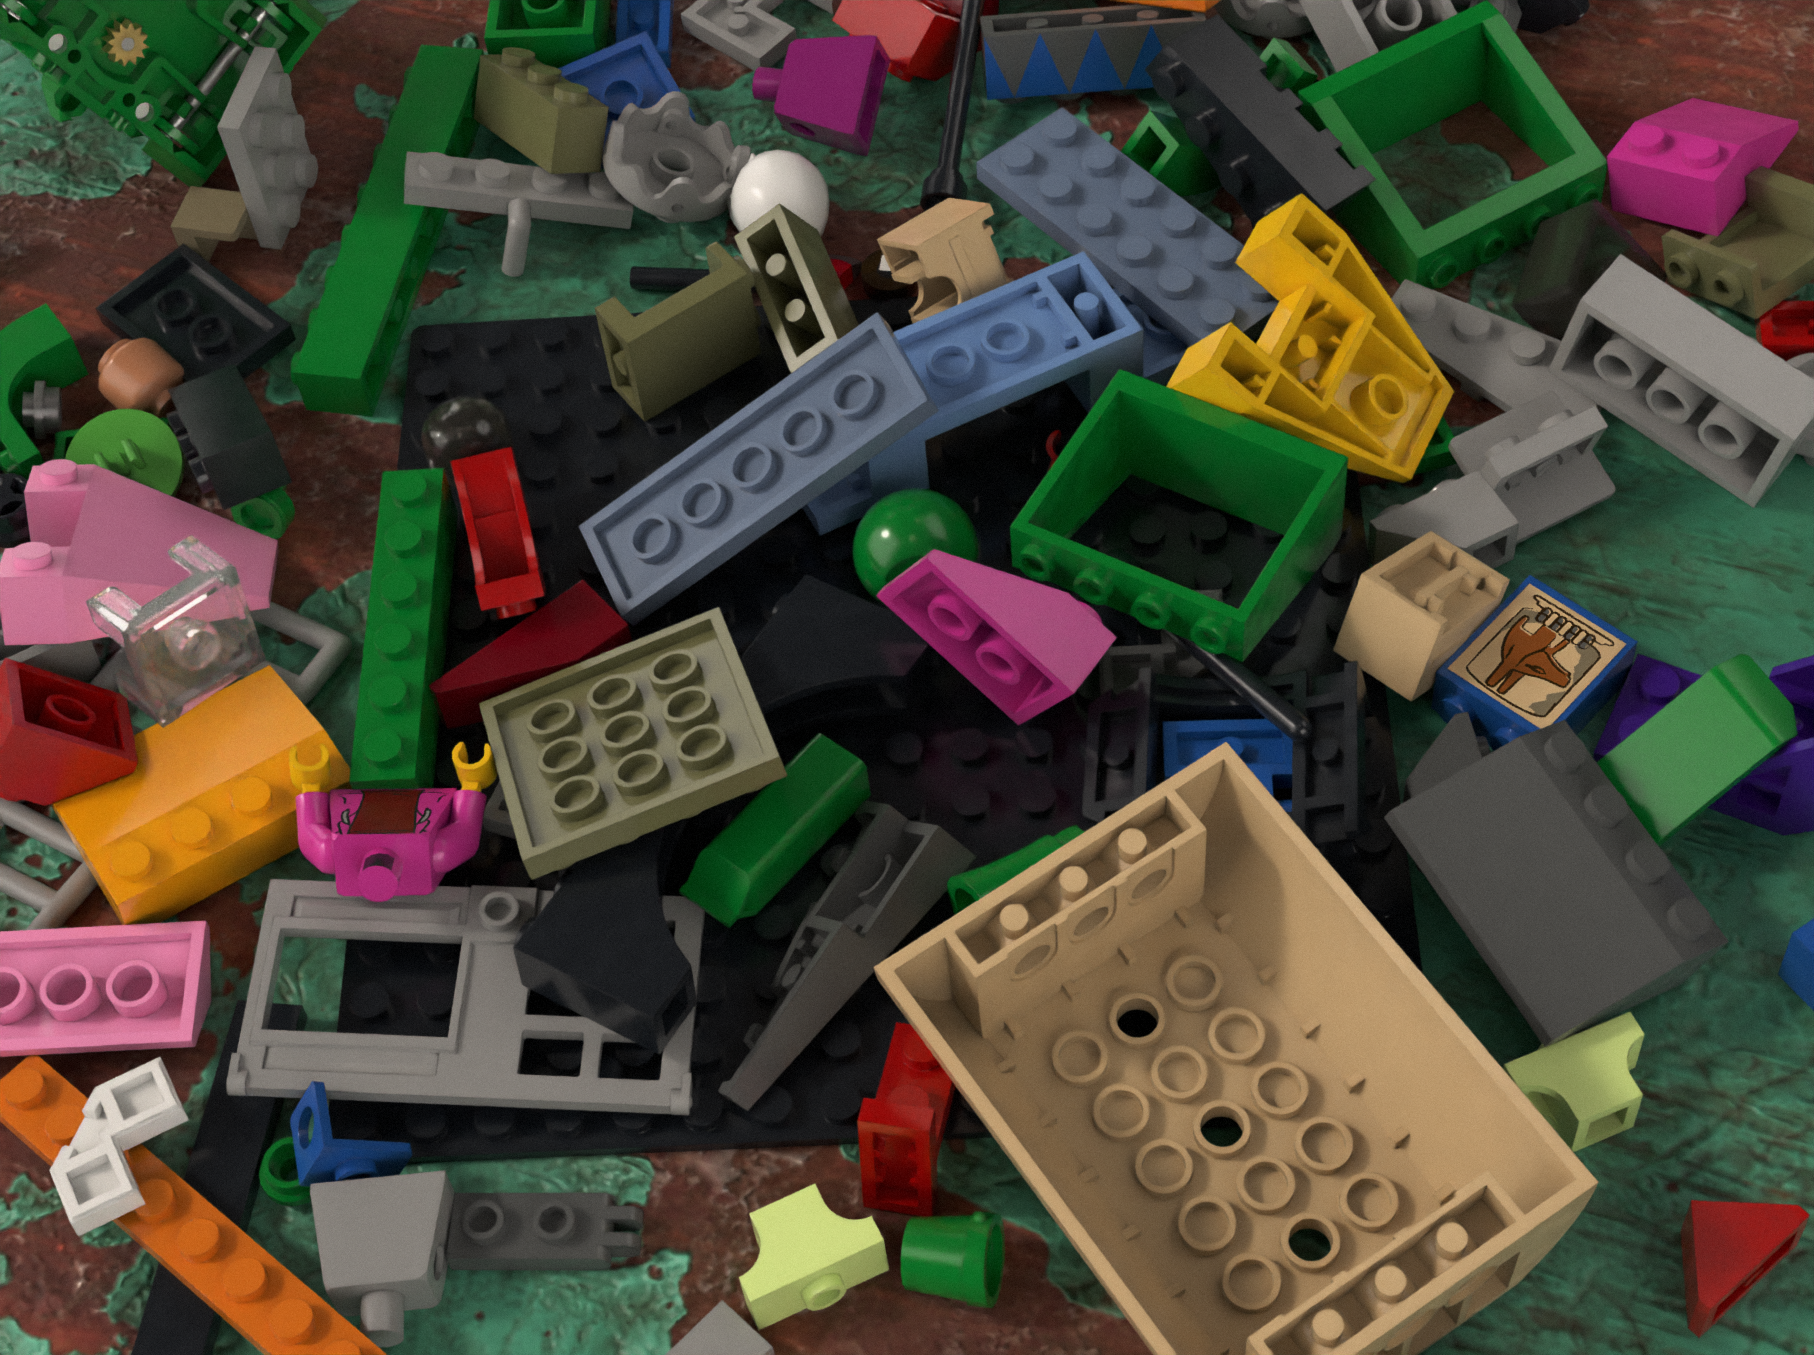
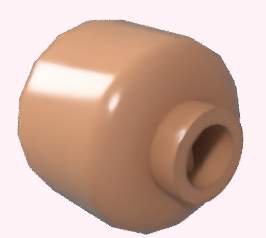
[98,338,184,418]

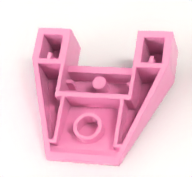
[0,459,279,646]

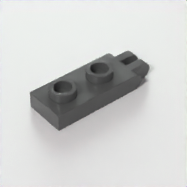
[446,1193,644,1271]

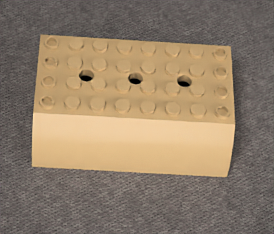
[873,742,1599,1355]

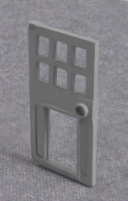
[227,879,705,1116]

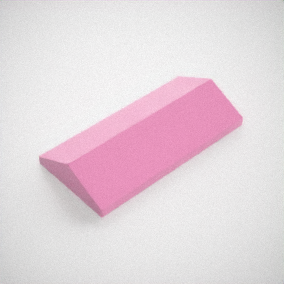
[0,921,211,1057]

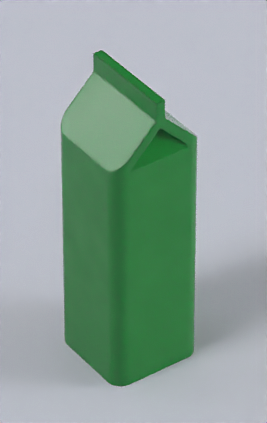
[679,733,871,928]

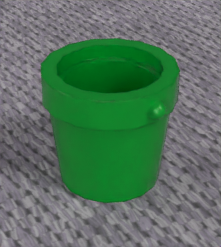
[901,1211,1005,1308]

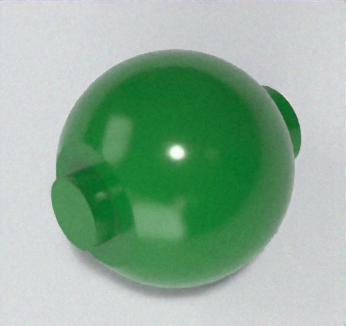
[853,488,978,608]

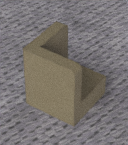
[170,186,258,262]

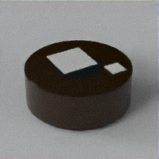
[861,249,919,299]

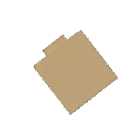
[877,198,1014,323]
[1333,531,1510,702]

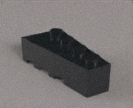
[1145,14,1376,229]

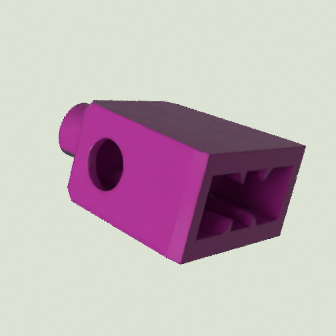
[752,35,890,156]

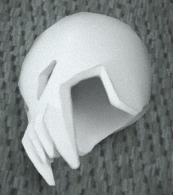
[727,150,830,237]

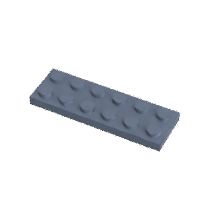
[976,107,1279,347]
[579,312,939,626]

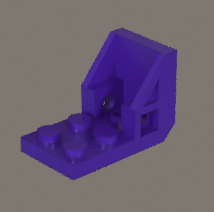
[1593,654,1814,836]

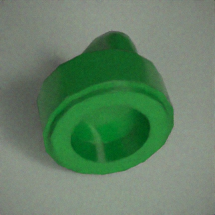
[231,485,295,539]

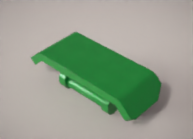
[1597,654,1798,846]

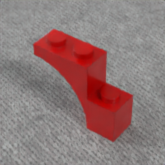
[450,447,547,619]

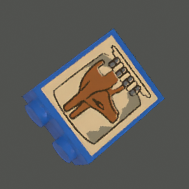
[1431,575,1638,751]

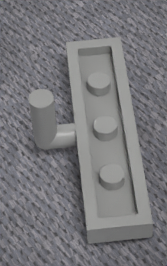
[404,151,633,277]

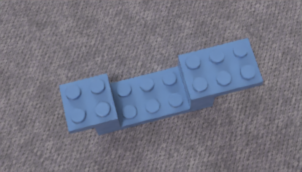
[802,251,1188,536]

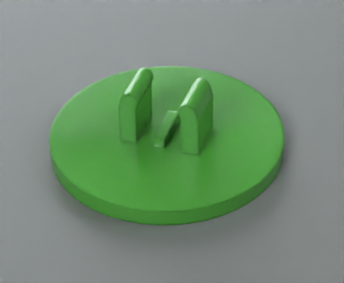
[65,409,185,497]

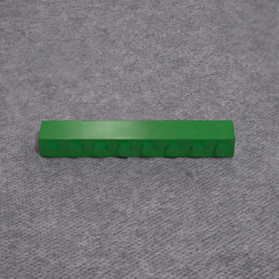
[291,44,485,417]

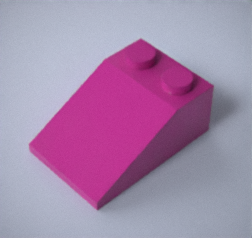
[1607,98,1799,237]
[876,549,1117,726]

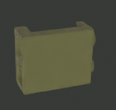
[1662,166,1814,319]
[595,241,761,422]

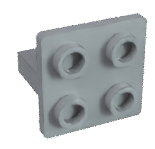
[1448,391,1616,545]

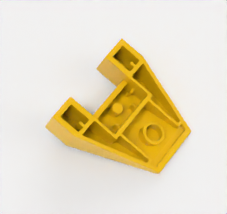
[1166,193,1454,483]

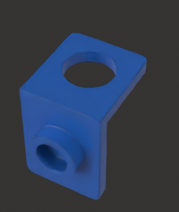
[290,1081,413,1187]

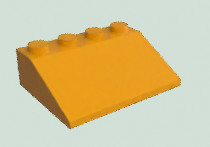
[50,665,352,925]

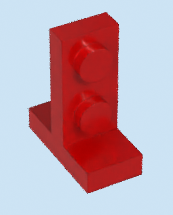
[857,1022,956,1217]

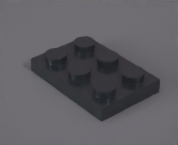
[95,243,296,383]

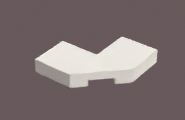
[49,1057,189,1237]

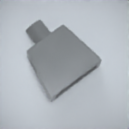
[310,1170,455,1348]

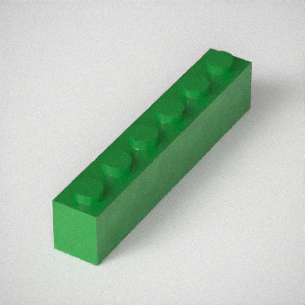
[349,468,458,789]

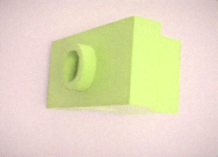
[1503,1012,1645,1152]
[739,1184,889,1331]

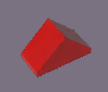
[1680,1200,1810,1338]

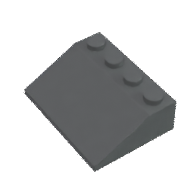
[1384,720,1729,1047]

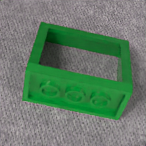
[1298,0,1608,290]
[1010,369,1348,662]

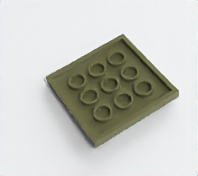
[479,607,787,880]

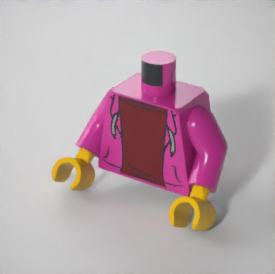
[289,742,497,902]

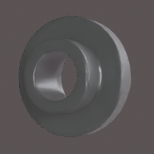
[22,381,62,439]

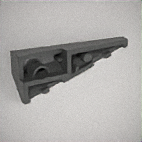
[718,800,977,1111]

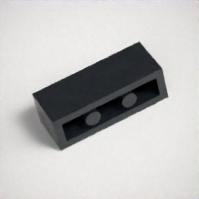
[166,364,292,510]

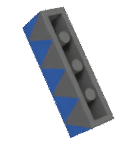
[980,4,1207,104]

